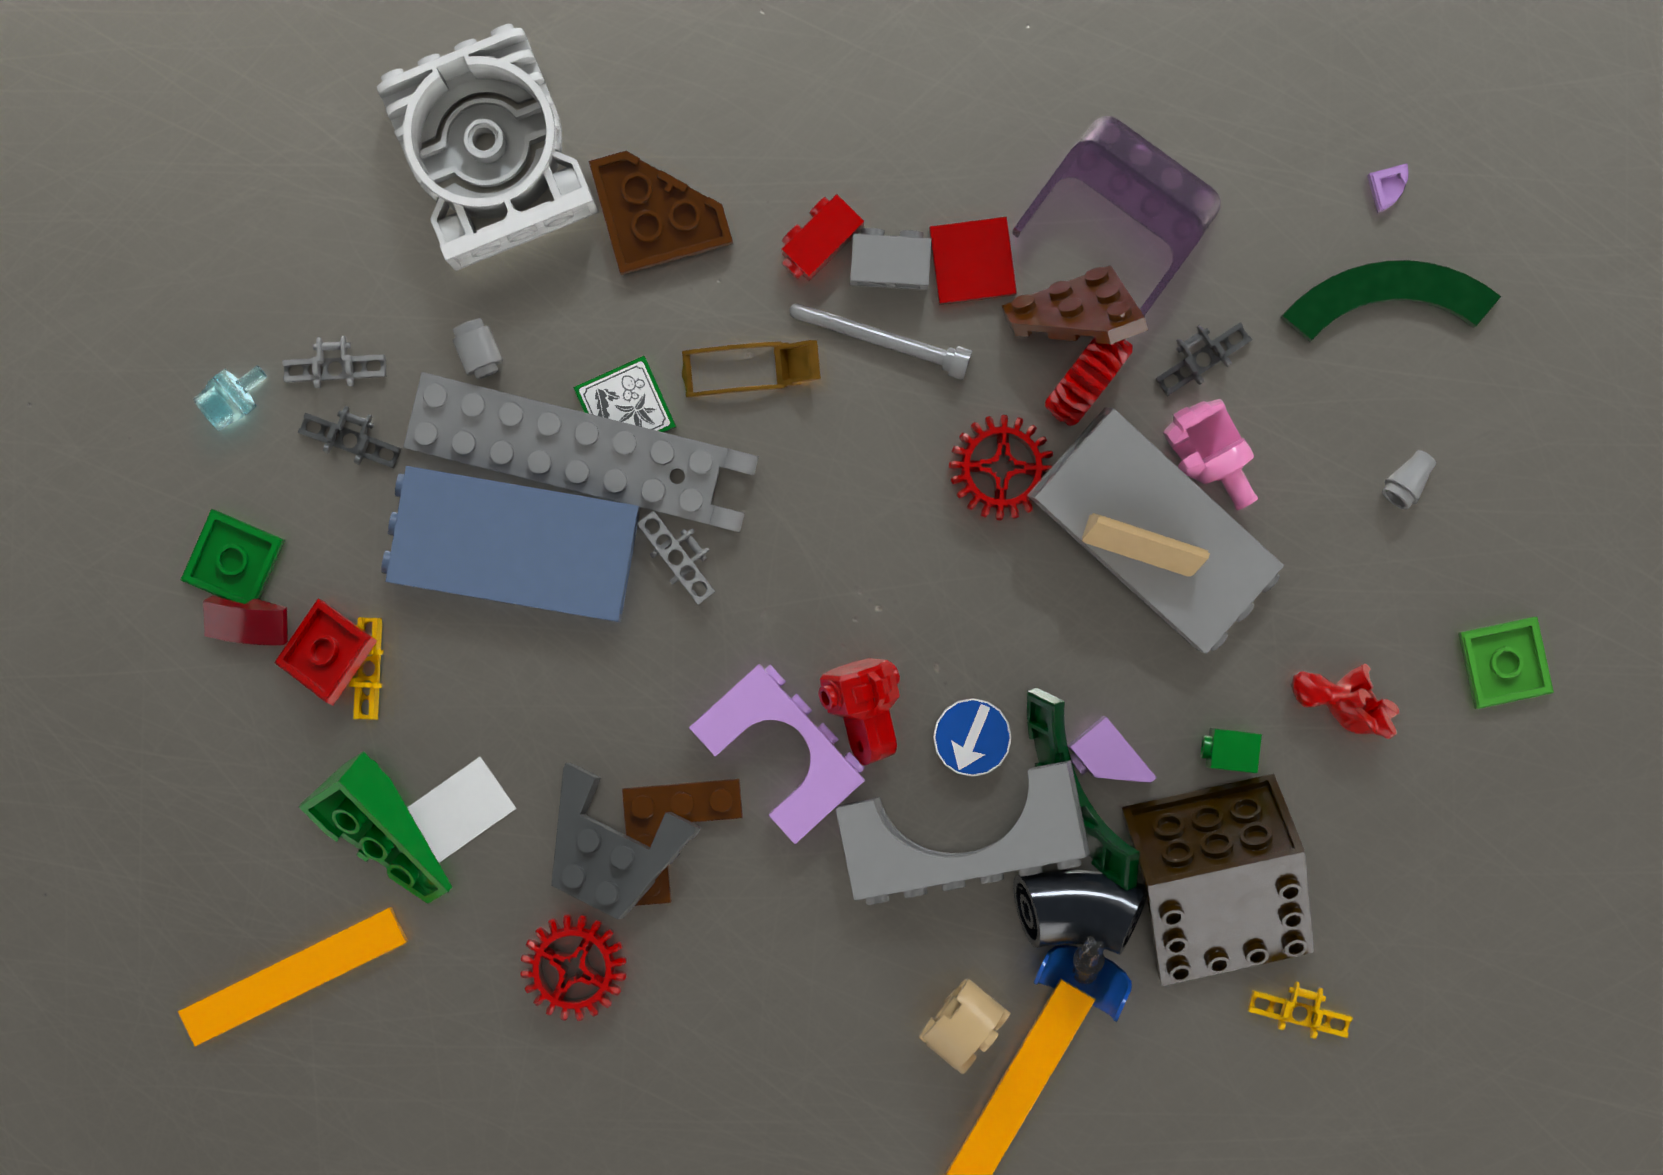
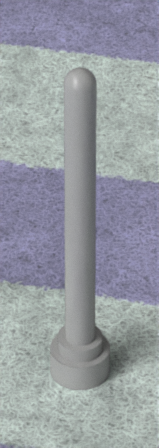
[790,303,972,380]

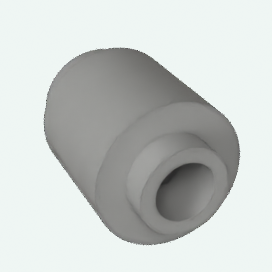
[453,318,503,379]

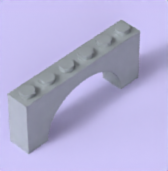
[836,760,1090,905]

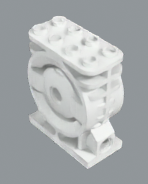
[377,24,599,271]

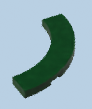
[1280,260,1501,342]
[1027,688,1140,891]

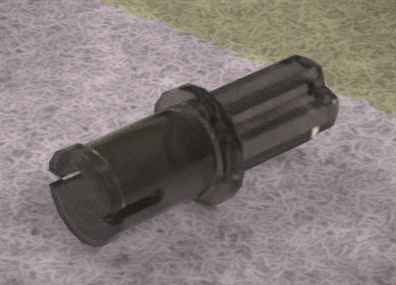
[1072,936,1105,984]

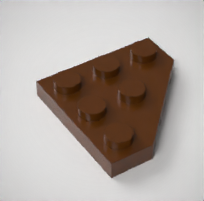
[589,151,733,275]
[1002,265,1148,344]

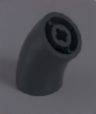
[1013,869,1147,955]

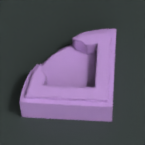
[1367,163,1409,213]

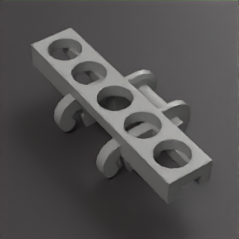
[283,336,387,388]
[637,511,715,605]

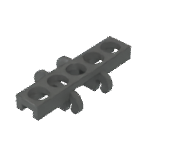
[1156,322,1252,396]
[298,406,401,468]

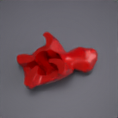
[1291,663,1400,739]

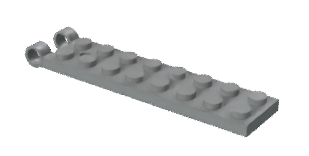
[403,372,759,532]

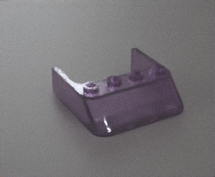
[1012,116,1221,316]

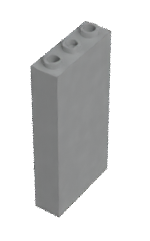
[1027,407,1284,654]

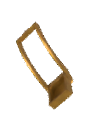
[682,340,821,397]

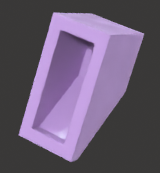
[1068,716,1157,783]

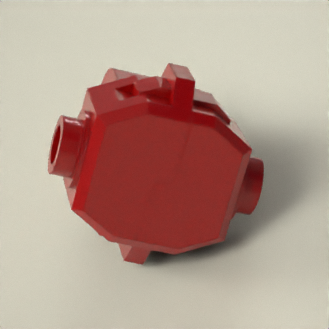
[818,658,900,765]

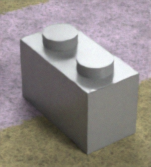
[850,228,931,290]

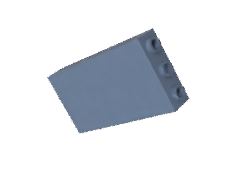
[381,466,641,622]

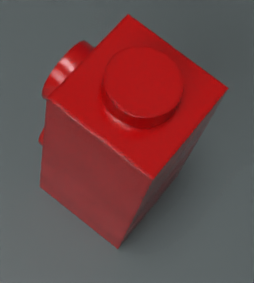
[781,194,864,281]

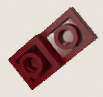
[203,595,288,645]

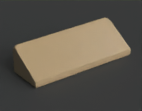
[1082,513,1210,576]

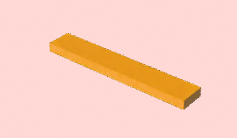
[178,907,408,1046]
[945,978,1095,1175]

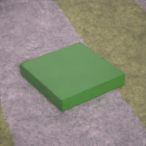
[1458,616,1554,709]

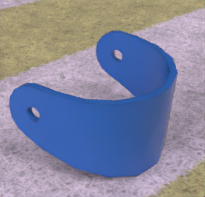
[1034,945,1132,1022]

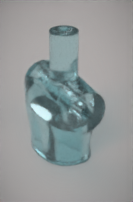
[193,365,267,431]

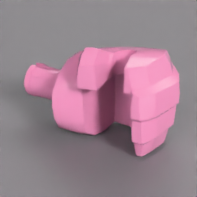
[1163,399,1258,510]

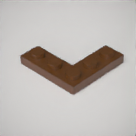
[622,778,743,906]

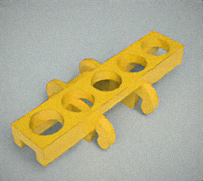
[349,617,384,720]
[1247,981,1353,1039]

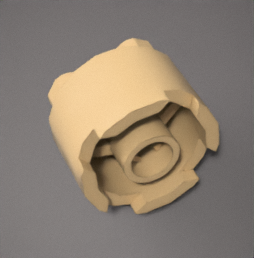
[919,979,1011,1074]

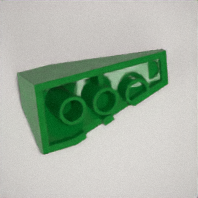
[299,751,452,904]

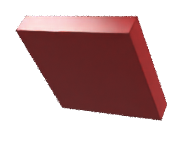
[929,217,1017,305]
[274,598,378,706]

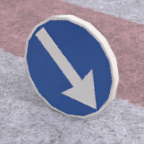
[933,698,1012,777]

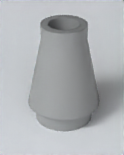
[1382,450,1436,509]

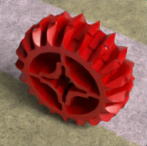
[1045,337,1133,426]
[949,414,1053,521]
[520,914,627,1021]

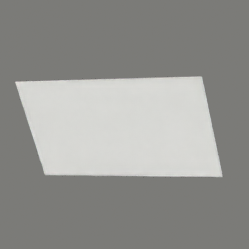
[407,757,517,863]

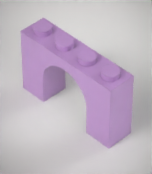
[689,664,865,844]

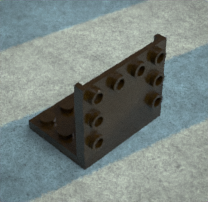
[1122,773,1314,986]

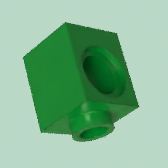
[1200,728,1262,773]

